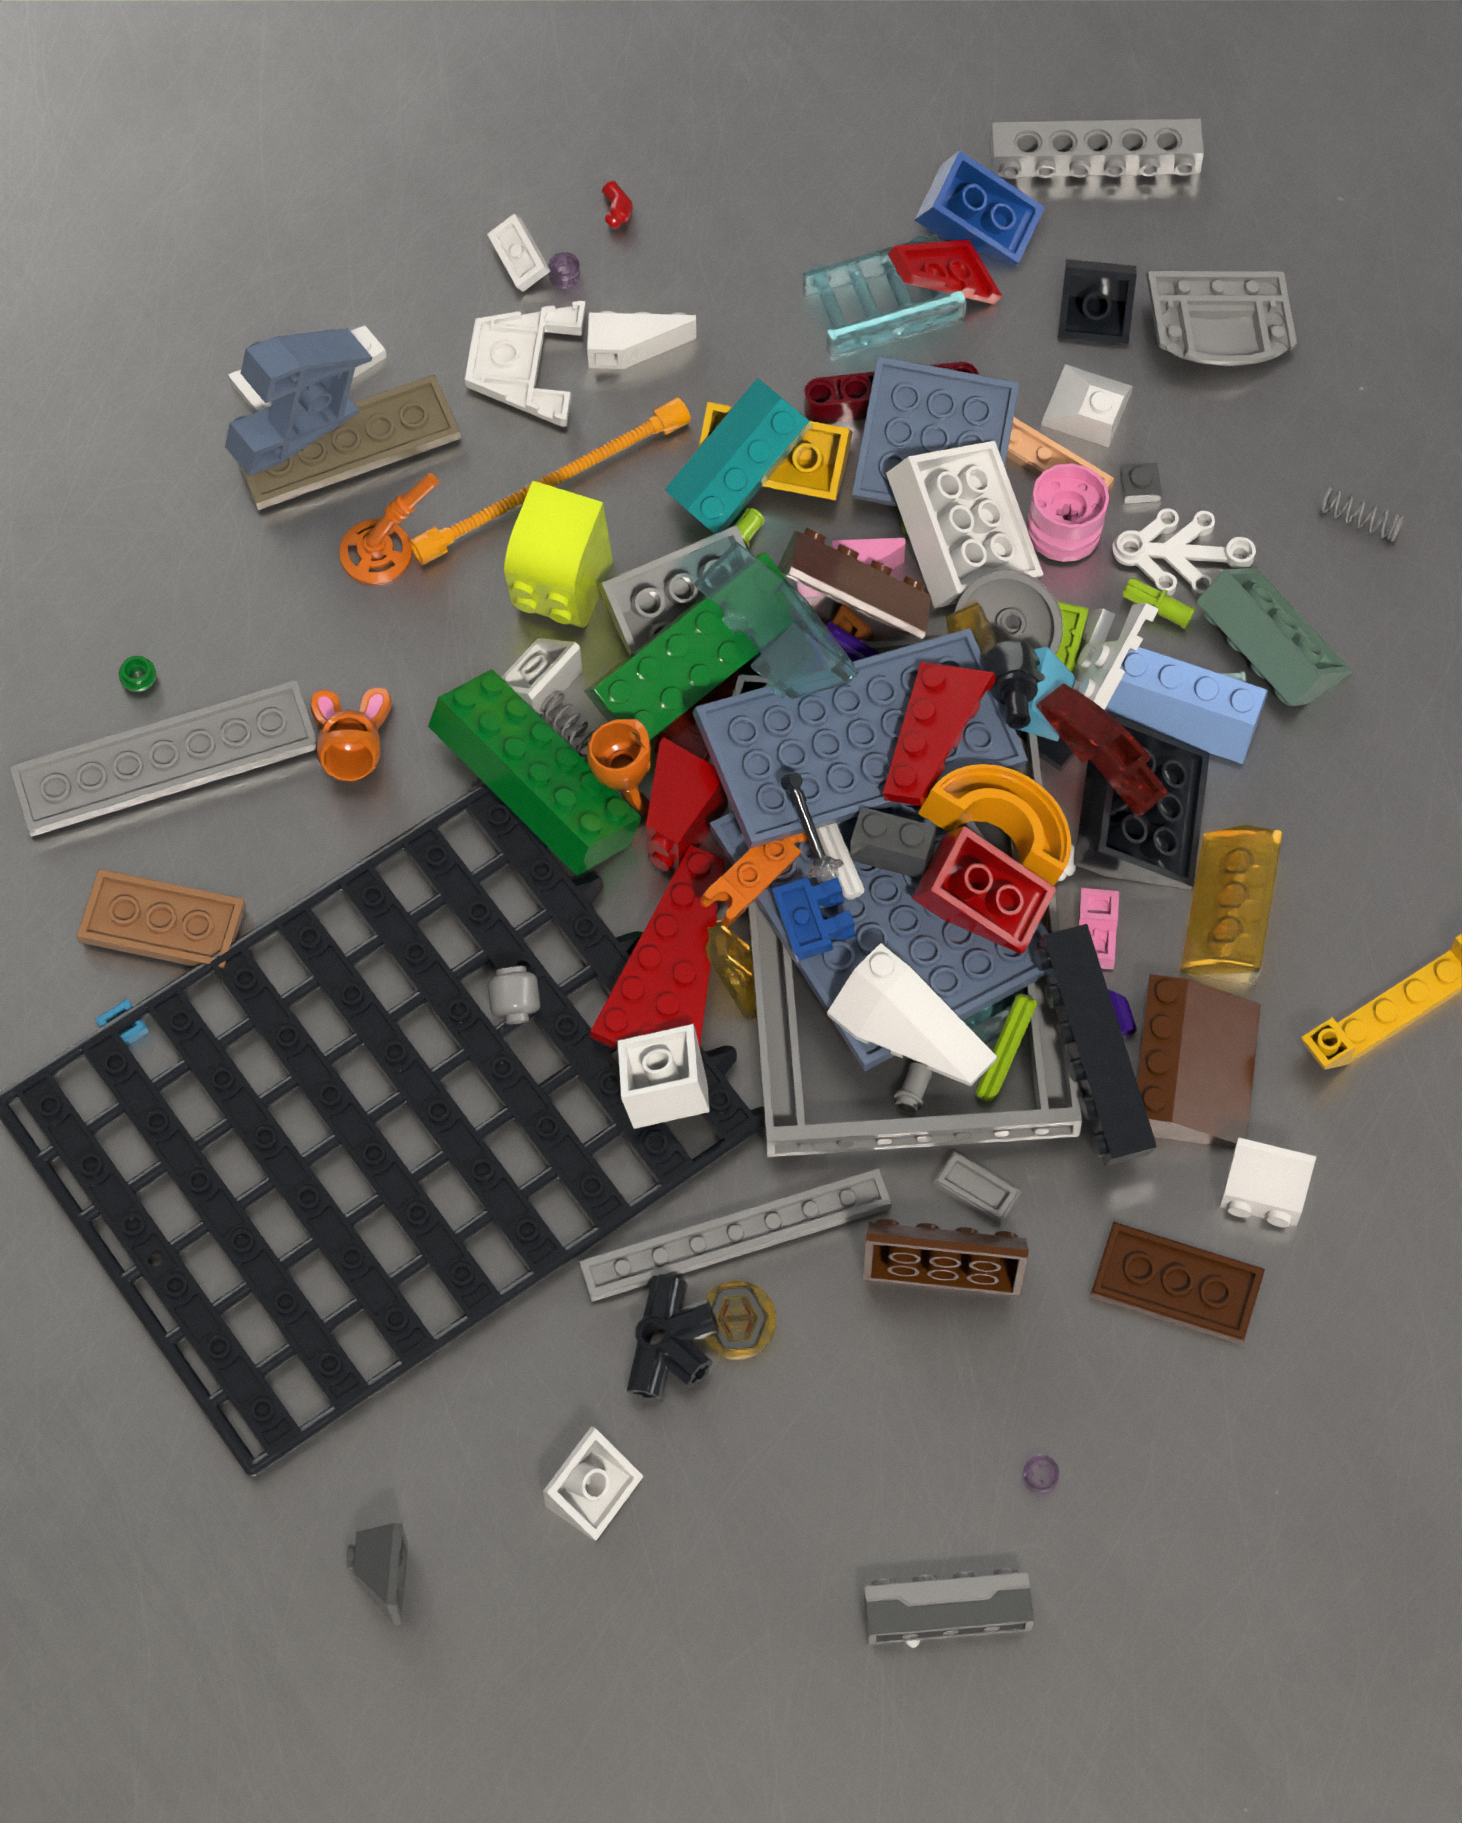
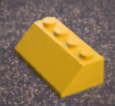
[698,402,853,501]

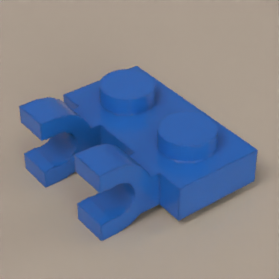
[772,877,856,962]

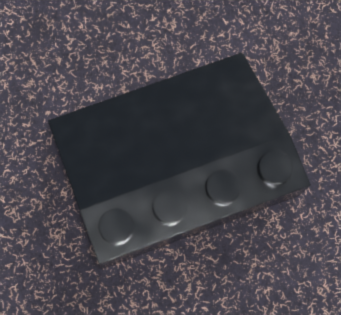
[1074,715,1210,889]

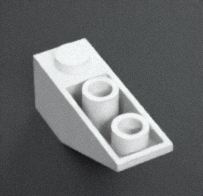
[587,311,696,369]

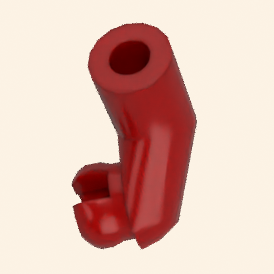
[602,181,633,229]

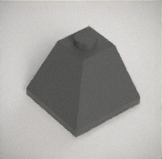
[347,1523,409,1625]

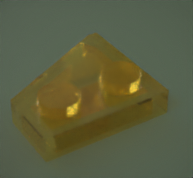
[706,924,756,1020]

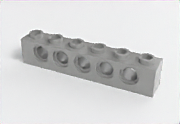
[990,119,1204,179]

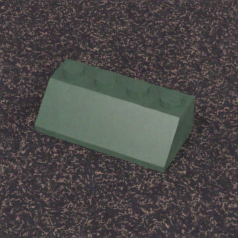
[1196,568,1352,706]

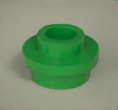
[119,656,156,692]

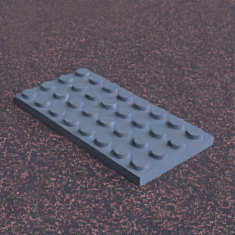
[693,628,1028,849]

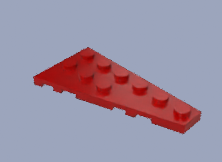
[590,845,724,1050]

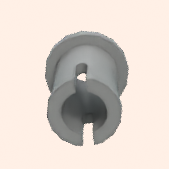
[894,1062,933,1115]

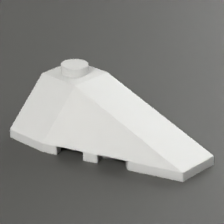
[827,943,997,1086]

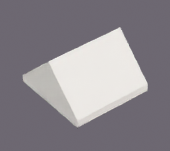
[501,638,582,717]
[543,1427,644,1541]

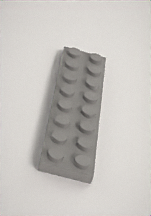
[9,680,317,837]

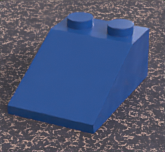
[915,150,1045,266]

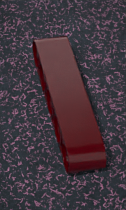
[804,362,979,424]

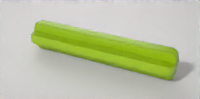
[975,994,1037,1102]

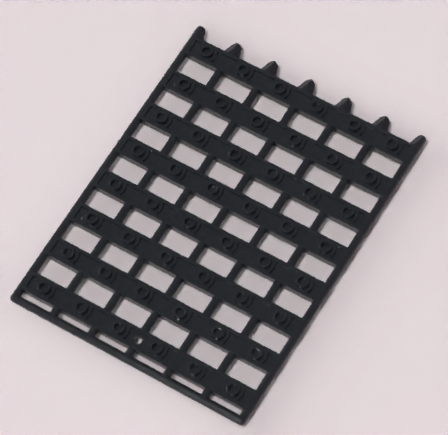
[0,781,765,1477]

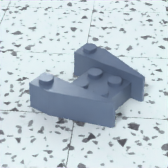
[225,328,372,477]

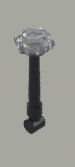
[781,773,843,883]

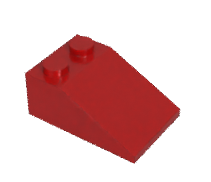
[911,826,1057,954]

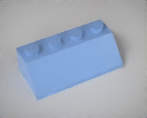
[1102,647,1268,765]

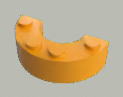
[918,764,1071,886]

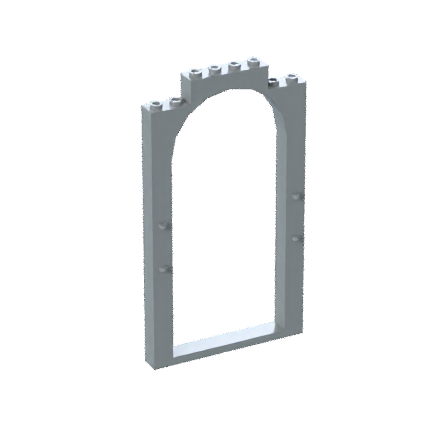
[732,635,1082,1157]

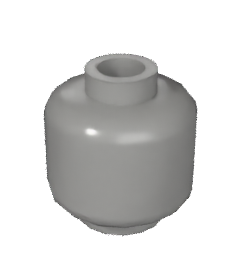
[487,966,541,1025]

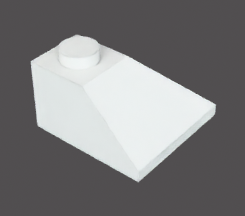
[1041,364,1133,447]

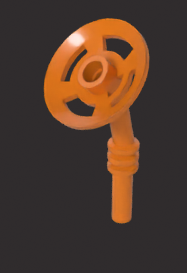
[339,473,439,585]

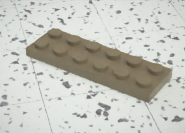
[239,374,461,510]

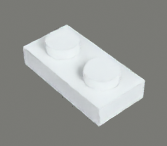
[487,213,550,292]

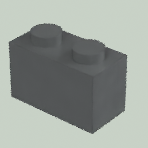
[850,807,936,879]

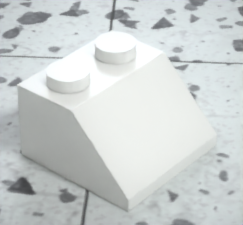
[618,1024,710,1129]
[1220,1137,1316,1227]

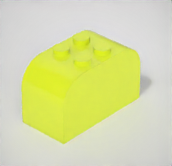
[504,480,613,628]

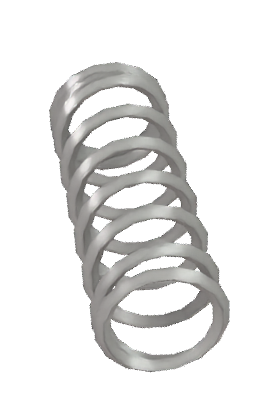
[1319,486,1404,542]
[540,692,594,763]

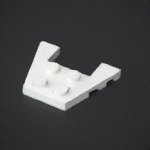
[465,301,586,427]
[1066,603,1158,716]

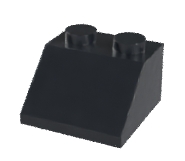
[1058,259,1137,344]

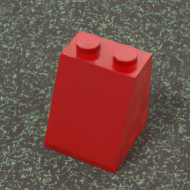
[646,737,728,872]

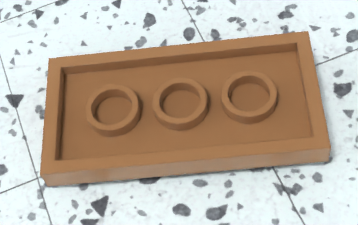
[77,869,246,969]

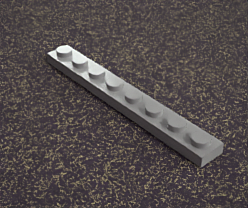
[579,1168,892,1302]

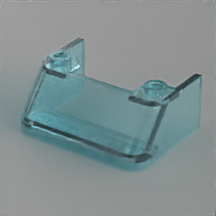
[694,542,859,699]

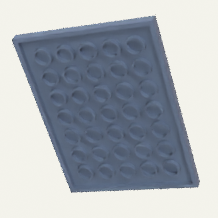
[710,803,1048,1072]

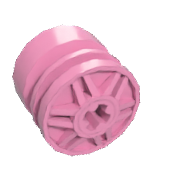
[1026,463,1110,562]

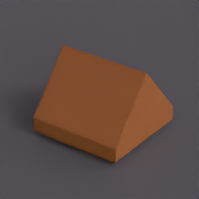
[831,604,874,642]

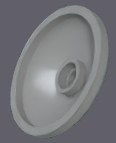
[954,570,1063,656]

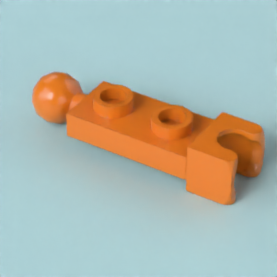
[700,832,808,927]

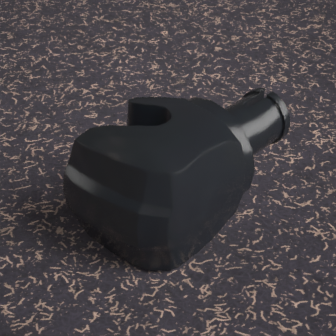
[982,640,1045,729]

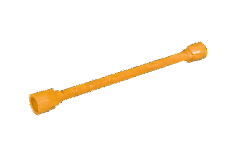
[409,397,691,565]

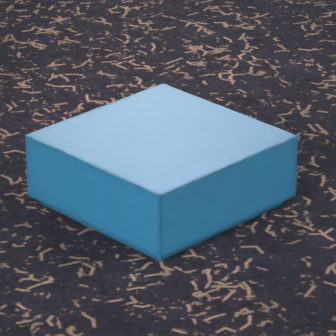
[95,999,149,1046]

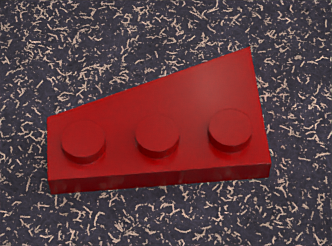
[887,240,1002,305]

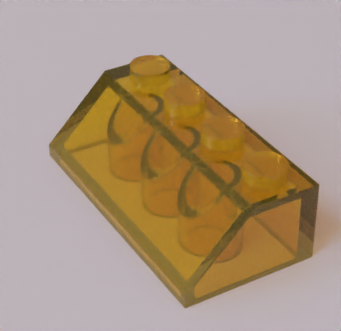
[1180,824,1283,986]

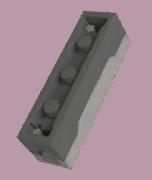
[863,1568,1034,1645]

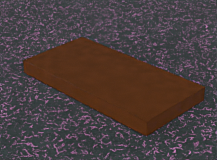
[1090,1221,1265,1345]

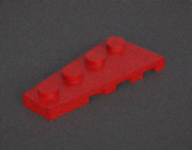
[883,662,996,806]

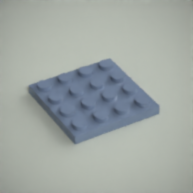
[851,356,1020,507]

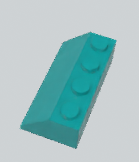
[664,378,813,534]

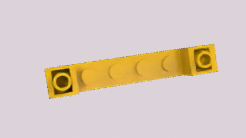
[1300,934,1462,1070]

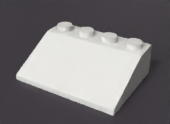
[886,441,1044,608]

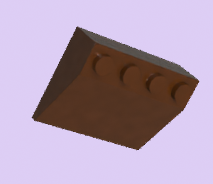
[777,528,931,639]
[1135,974,1261,1148]
[863,1219,1028,1296]

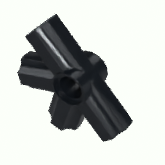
[627,1274,719,1400]

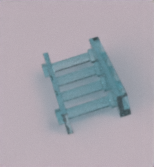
[803,234,966,361]

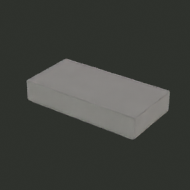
[933,1151,1021,1226]

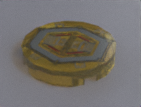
[702,1281,777,1361]

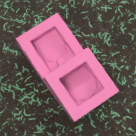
[1078,888,1119,970]

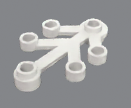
[1112,508,1256,599]

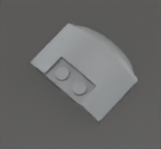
[1146,271,1297,366]

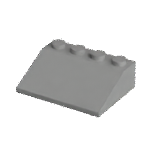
[596,525,751,655]

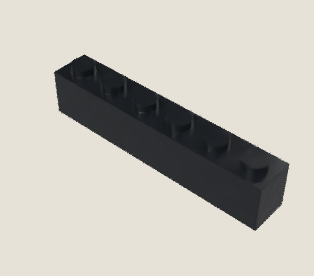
[1034,924,1157,1167]

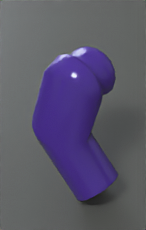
[1108,989,1137,1037]

